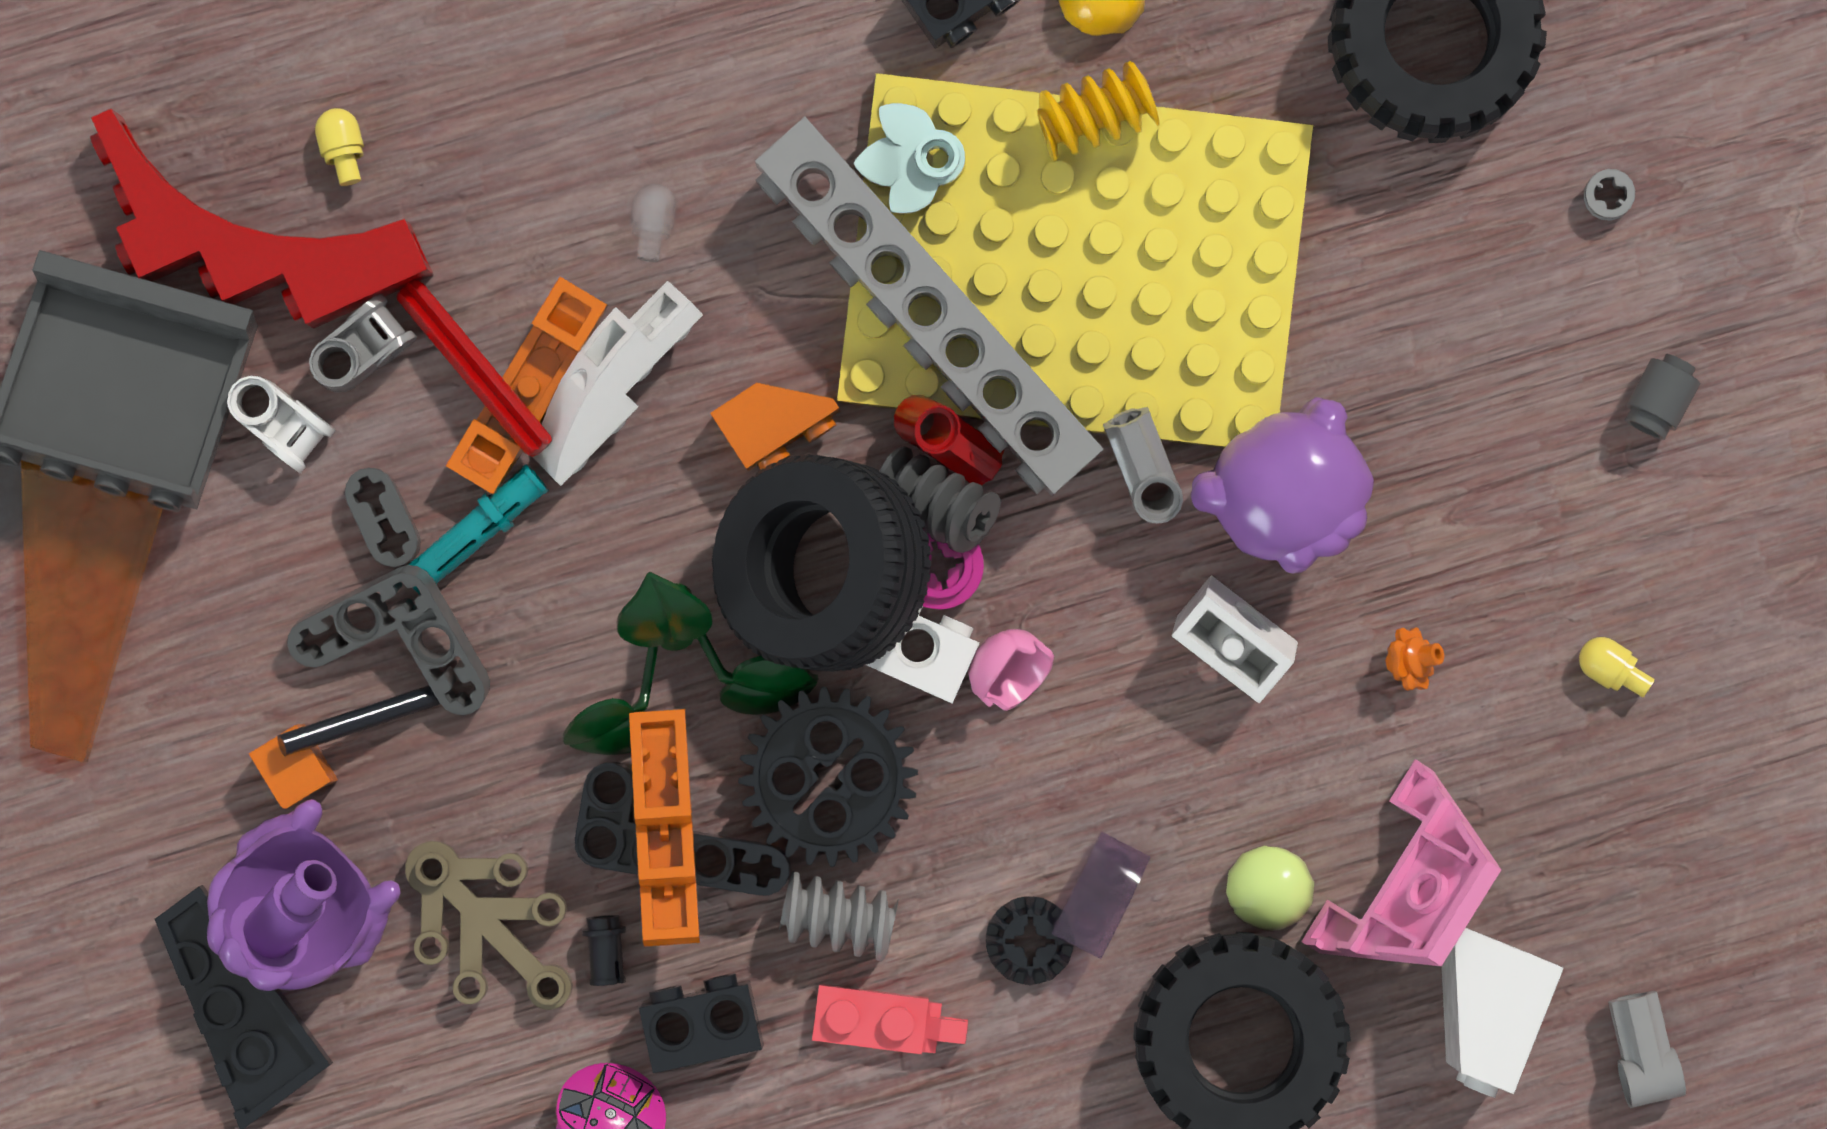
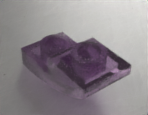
[1051,831,1151,959]

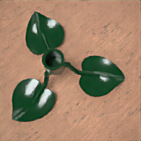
[563,572,819,755]

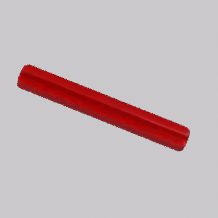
[396,279,552,457]

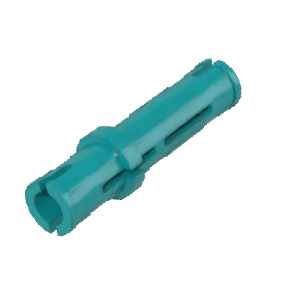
[408,464,549,594]

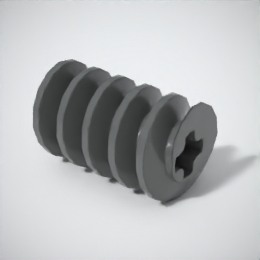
[880,446,1001,553]

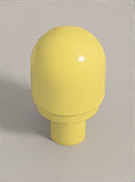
[315,108,364,186]
[1579,637,1655,698]

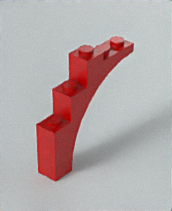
[90,109,434,329]

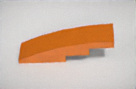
[629,709,700,947]

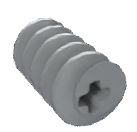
[779,871,899,962]

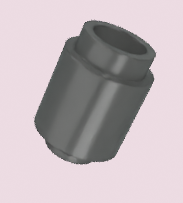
[1625,354,1701,440]

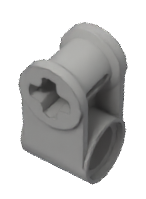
[309,294,417,393]

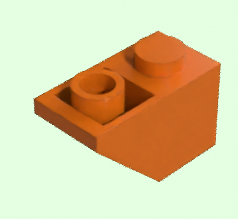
[710,383,840,472]

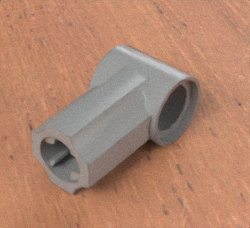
[1103,407,1183,524]
[1608,991,1686,1108]

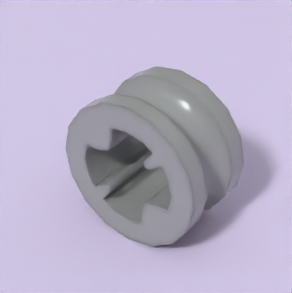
[1584,169,1635,221]

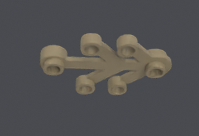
[405,841,573,1010]

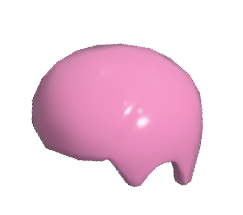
[968,629,1054,711]

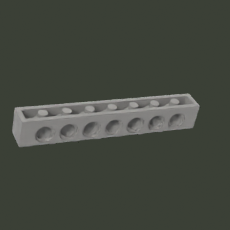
[755,116,1104,496]

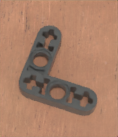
[287,565,490,715]

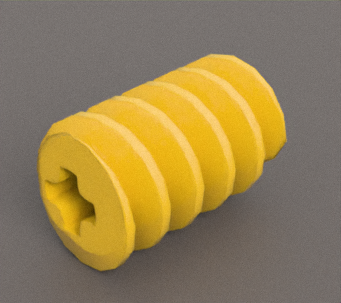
[1036,61,1160,162]

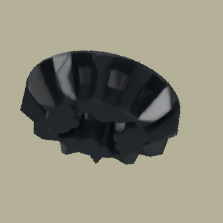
[986,896,1074,986]

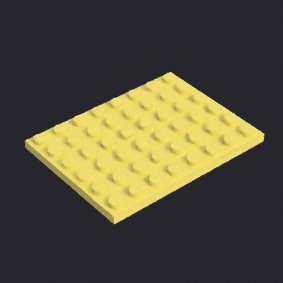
[837,73,1313,448]

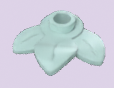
[854,103,965,213]

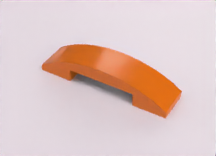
[446,277,608,495]

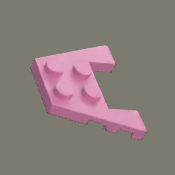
[1301,759,1501,966]

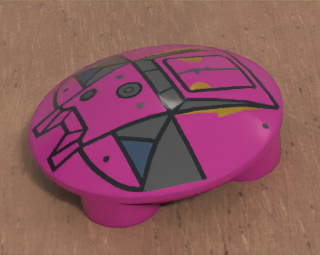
[556,1063,666,1129]

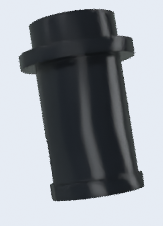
[582,915,626,986]

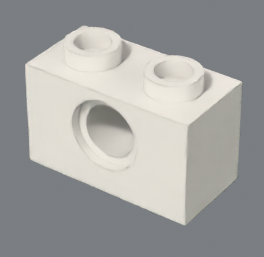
[1171,575,1298,703]
[865,606,979,704]

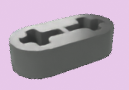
[345,467,421,568]

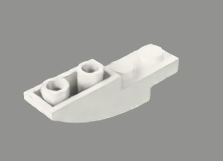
[533,281,703,486]

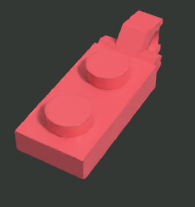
[812,984,968,1055]

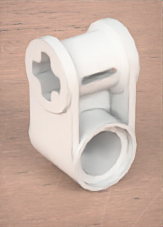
[227,376,336,473]

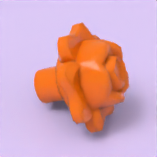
[1385,627,1444,691]

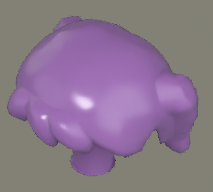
[1191,397,1374,574]
[207,799,401,991]

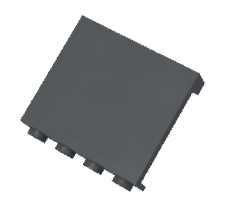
[0,250,258,512]

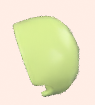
[1226,846,1314,931]

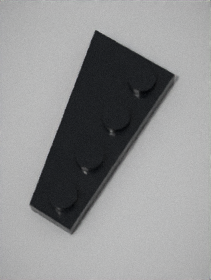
[154,885,333,1129]

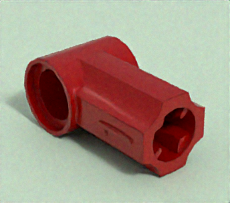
[894,395,1005,486]

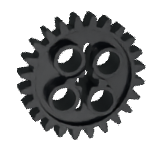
[738,687,918,867]

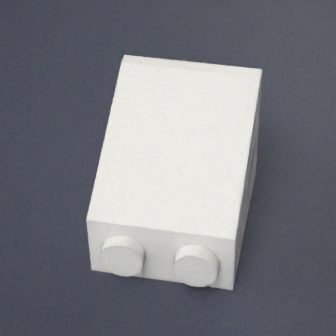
[1442,928,1563,1098]

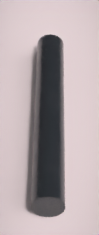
[277,685,440,756]

